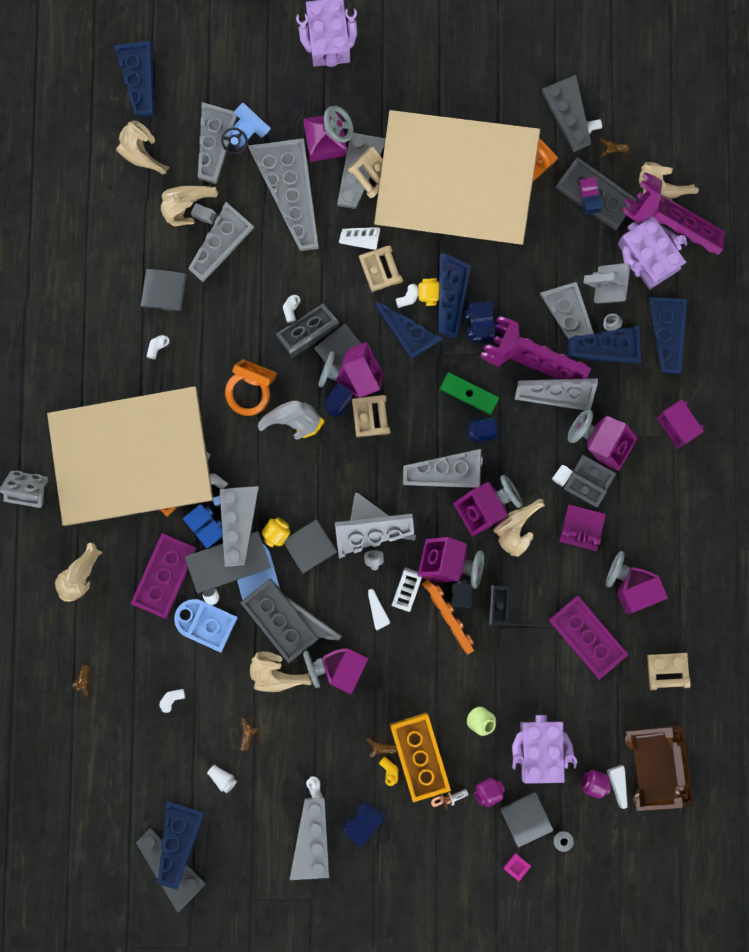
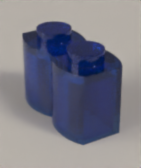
[465,301,495,343]
[324,383,353,417]
[466,417,497,443]
[342,801,386,848]

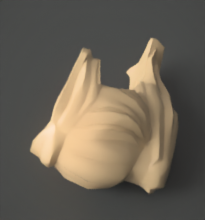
[116,120,169,174]
[639,162,699,200]
[161,186,218,226]
[493,499,545,557]
[55,543,102,602]
[250,652,312,692]

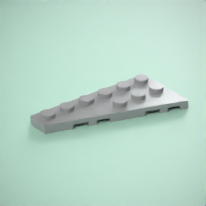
[248,138,319,251]

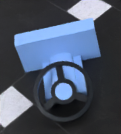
[221,103,271,154]

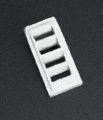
[339,228,380,250]
[392,567,422,612]
[368,589,390,630]
[607,765,627,809]

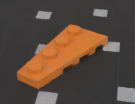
[422,580,474,655]

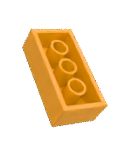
[390,713,451,802]

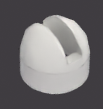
[202,588,219,605]

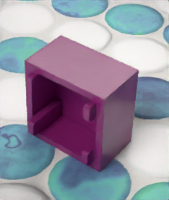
[656,400,704,449]

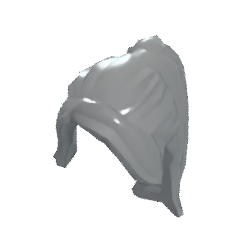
[258,401,320,440]

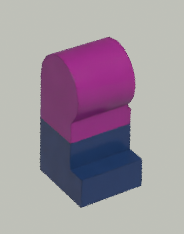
[579,177,603,215]

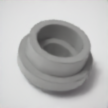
[603,314,622,332]
[554,831,574,852]

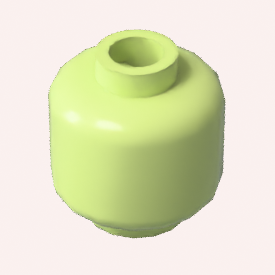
[467,707,496,736]

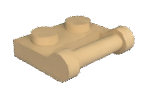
[347,147,383,198]
[359,246,403,292]
[352,395,390,438]
[647,653,690,690]

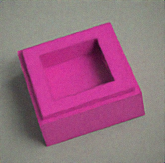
[503,853,531,881]

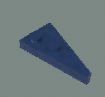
[375,302,442,360]

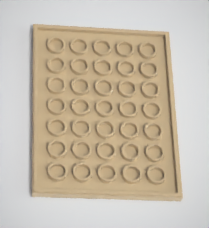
[374,110,540,245]
[47,387,213,526]

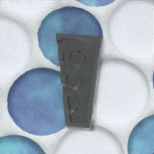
[542,75,591,152]
[136,828,206,913]

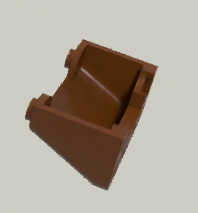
[625,725,693,811]

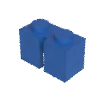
[183,504,223,549]

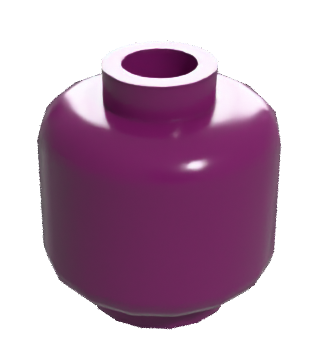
[581,770,612,799]
[474,778,505,807]

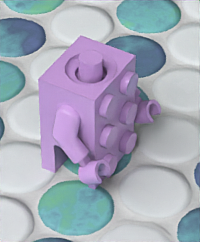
[296,0,357,67]
[618,216,687,290]
[512,715,577,783]

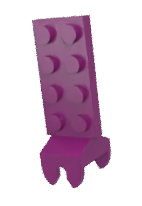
[622,173,725,255]
[481,317,591,380]

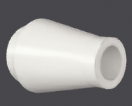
[207,765,237,793]

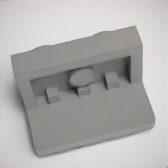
[584,263,630,304]
[0,471,48,508]

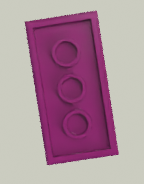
[130,533,198,619]
[548,595,629,680]

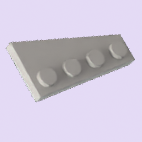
[198,102,238,184]
[337,133,386,209]
[188,202,254,282]
[540,282,594,360]
[515,379,598,410]
[403,449,481,488]
[220,486,259,567]
[335,514,414,558]
[290,797,329,880]

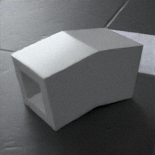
[191,203,217,225]

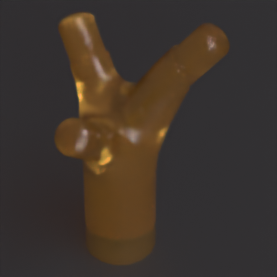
[600,138,629,156]
[72,665,89,697]
[240,718,258,750]
[366,738,396,758]

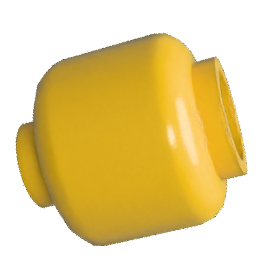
[418,278,439,306]
[262,518,290,547]

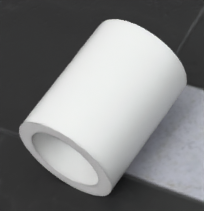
[552,465,573,487]

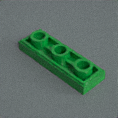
[440,372,499,415]

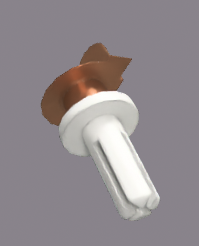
[431,789,468,809]

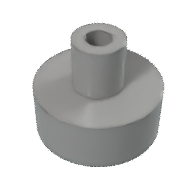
[364,550,384,570]

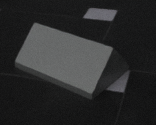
[276,304,339,358]

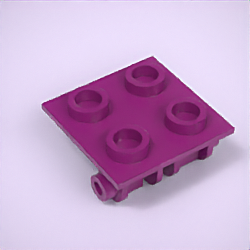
[559,505,606,551]

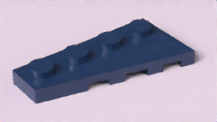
[114,41,155,117]
[439,254,471,338]
[649,297,687,375]
[568,326,641,364]
[158,801,205,890]

